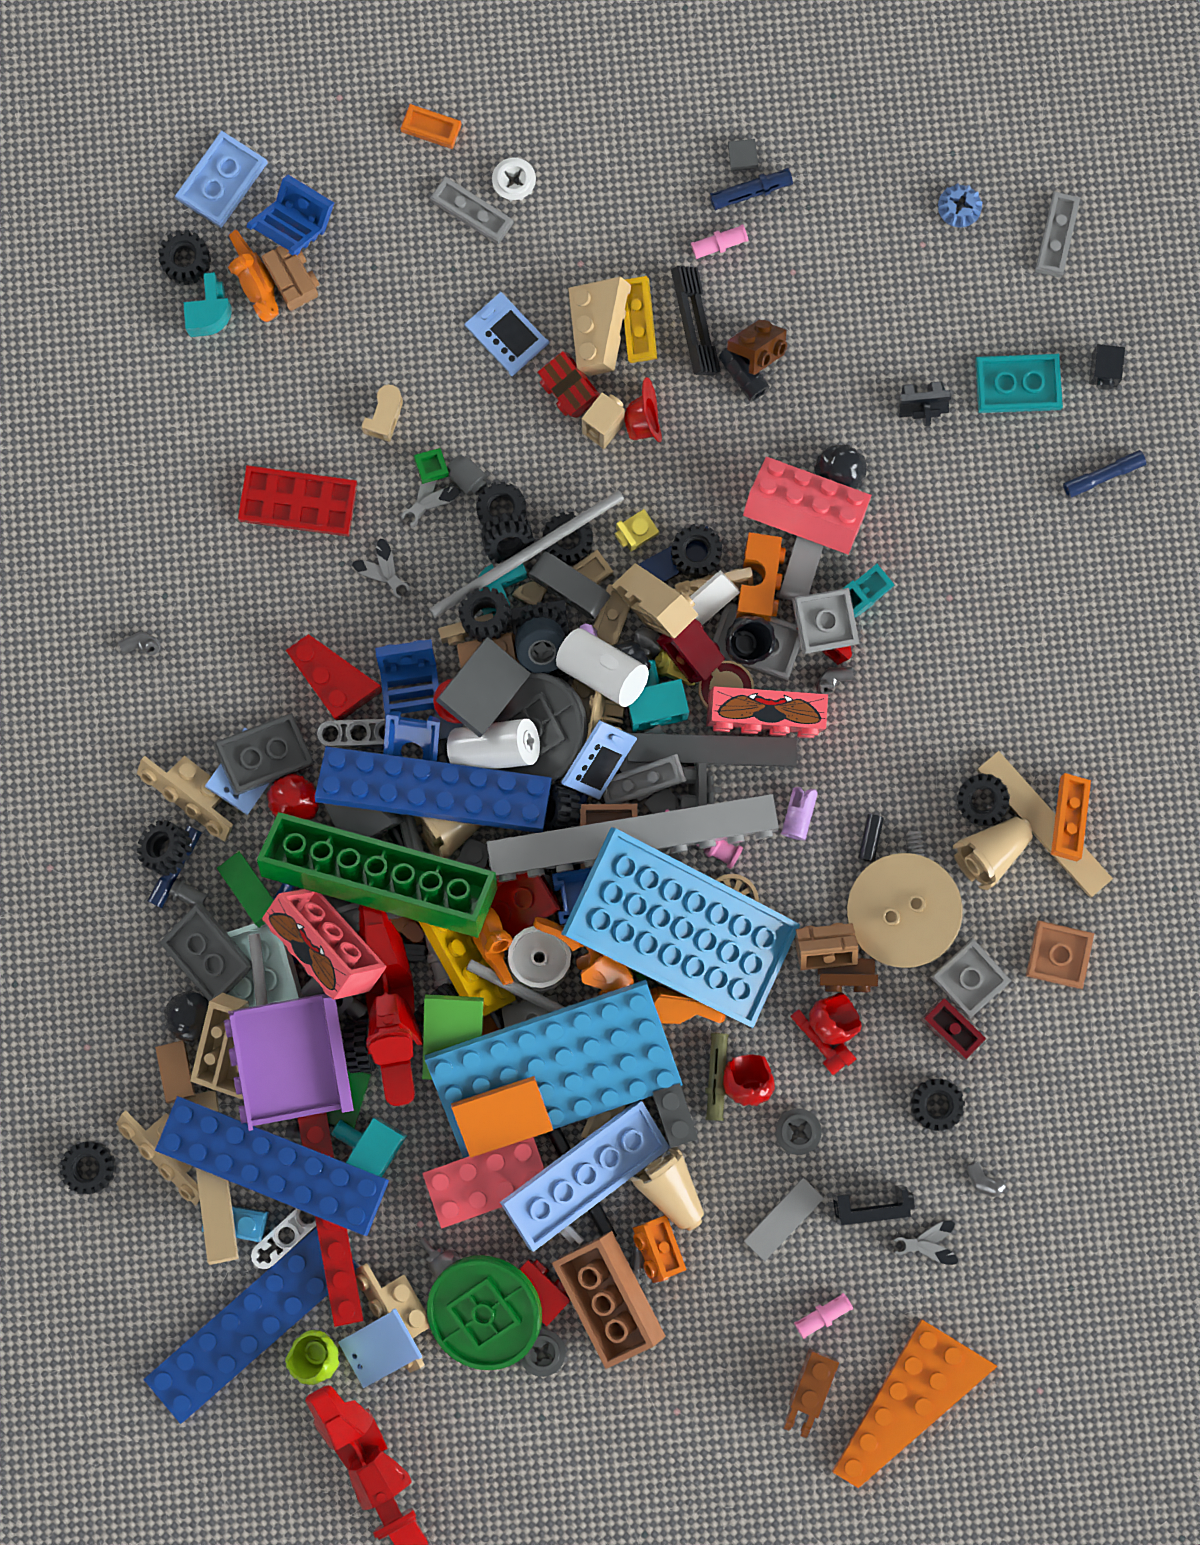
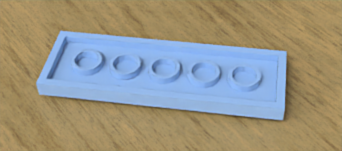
[500,1100,670,1252]

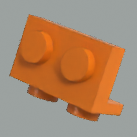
[633,1215,687,1283]

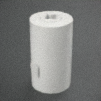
[556,628,649,707]
[447,719,540,770]

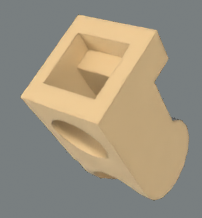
[361,385,403,442]

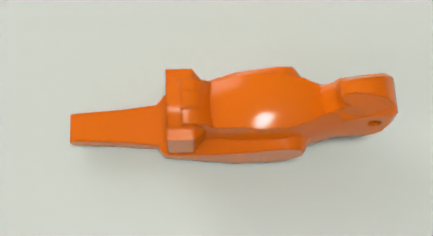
[228,230,279,322]
[471,907,513,985]

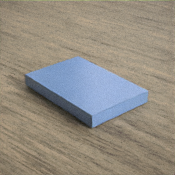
[175,130,268,228]

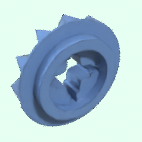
[938,183,982,228]

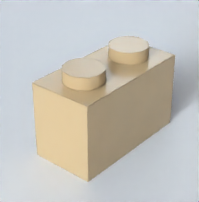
[582,392,625,449]

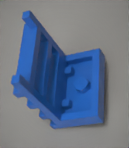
[246,174,334,256]
[375,639,439,720]

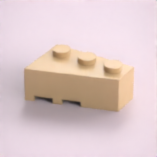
[612,563,699,638]

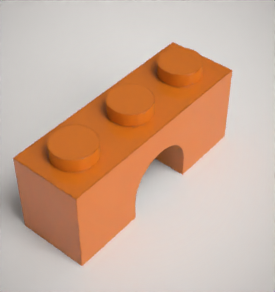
[736,532,786,623]

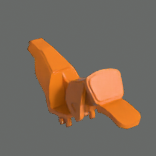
[533,917,725,1024]

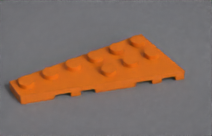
[832,1319,998,1488]

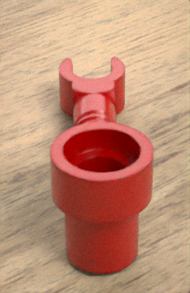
[790,1009,857,1076]

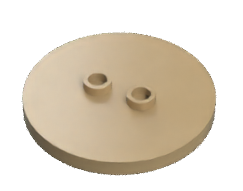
[847,853,963,968]

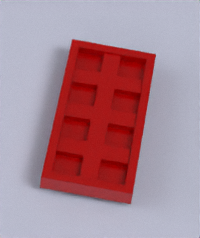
[238,465,358,537]

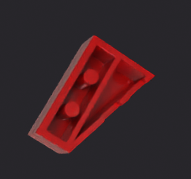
[285,634,382,720]

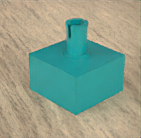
[627,660,689,733]
[331,1117,408,1177]

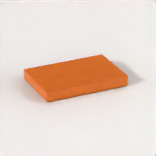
[451,1076,553,1158]

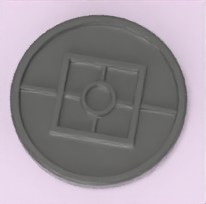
[493,672,588,784]

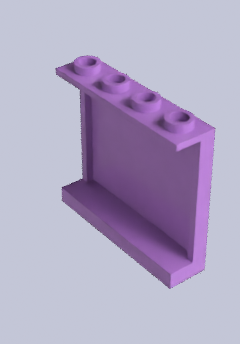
[224,993,354,1131]

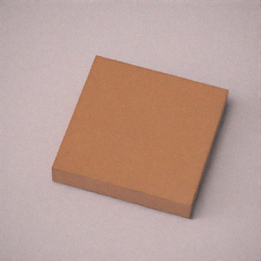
[1025,920,1095,989]

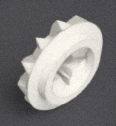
[492,158,536,202]

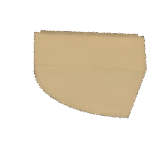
[512,581,547,605]

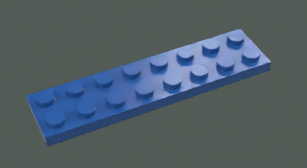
[315,746,552,833]
[155,1096,389,1236]
[143,1227,359,1424]

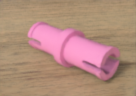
[691,224,748,260]
[794,1293,853,1339]

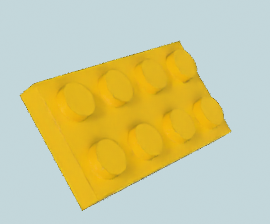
[418,921,516,1017]

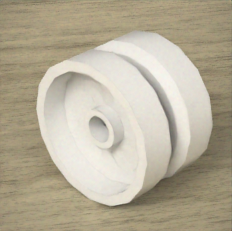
[507,926,571,993]

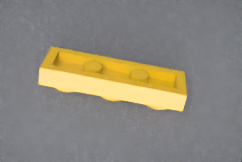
[624,276,657,363]

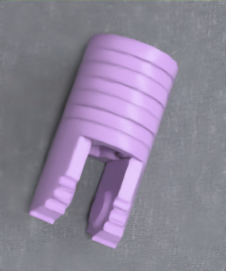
[781,787,818,841]

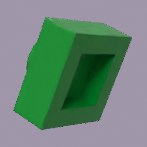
[414,448,449,484]

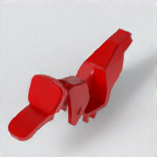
[358,905,423,1106]
[305,1385,428,1545]

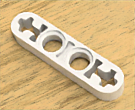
[251,1208,316,1269]

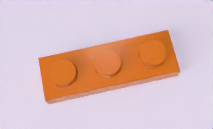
[1051,773,1091,862]

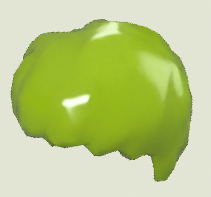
[285,1330,339,1385]

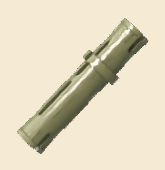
[705,1033,729,1121]

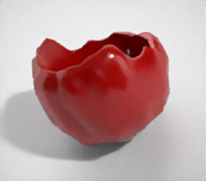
[267,774,319,820]
[809,992,862,1045]
[723,1054,775,1106]

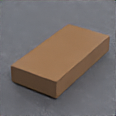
[155,1040,196,1104]

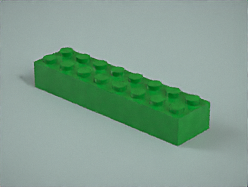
[257,812,497,938]

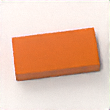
[400,104,462,149]

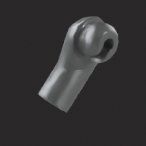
[816,667,853,696]

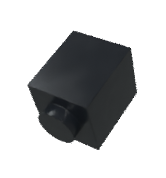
[1089,344,1125,390]

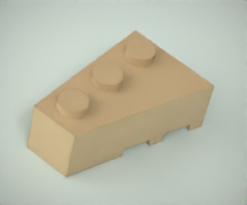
[568,276,631,376]
[190,993,249,1100]

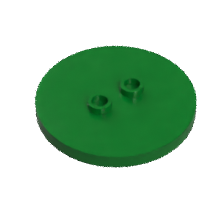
[427,1255,542,1370]

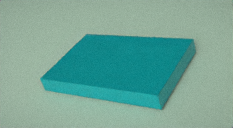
[975,354,1063,413]

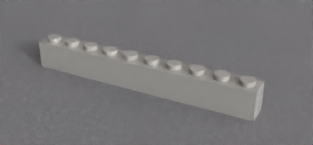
[487,794,779,882]

